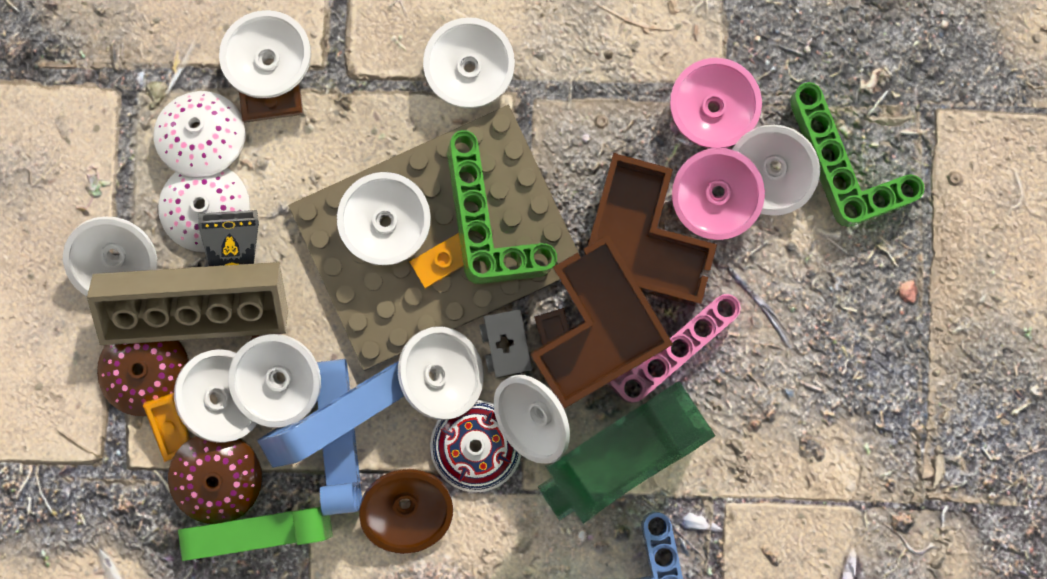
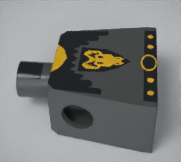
[198,210,259,266]

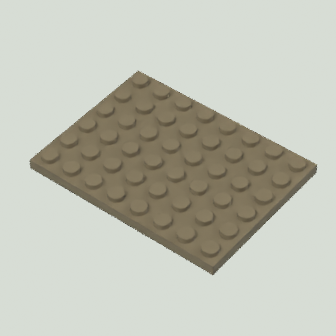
[288,104,581,371]

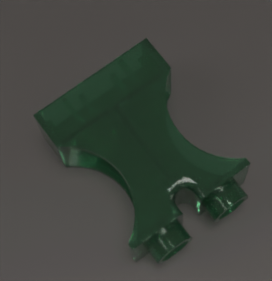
[537,381,716,524]

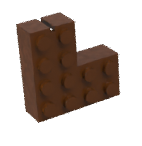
[585,153,717,307]
[531,235,673,409]

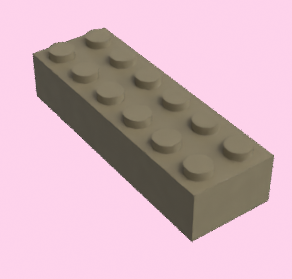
[87,262,288,345]

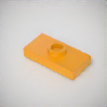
[409,233,464,289]
[143,393,191,462]

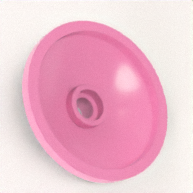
[670,58,762,148]
[672,148,765,240]

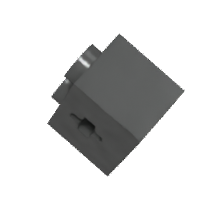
[479,309,532,378]

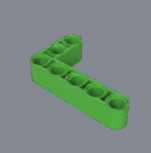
[790,82,925,227]
[447,130,557,284]
[178,506,333,561]

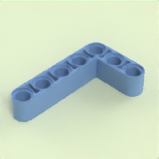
[317,359,362,516]
[257,361,404,468]
[636,512,683,579]

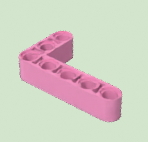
[608,294,741,403]

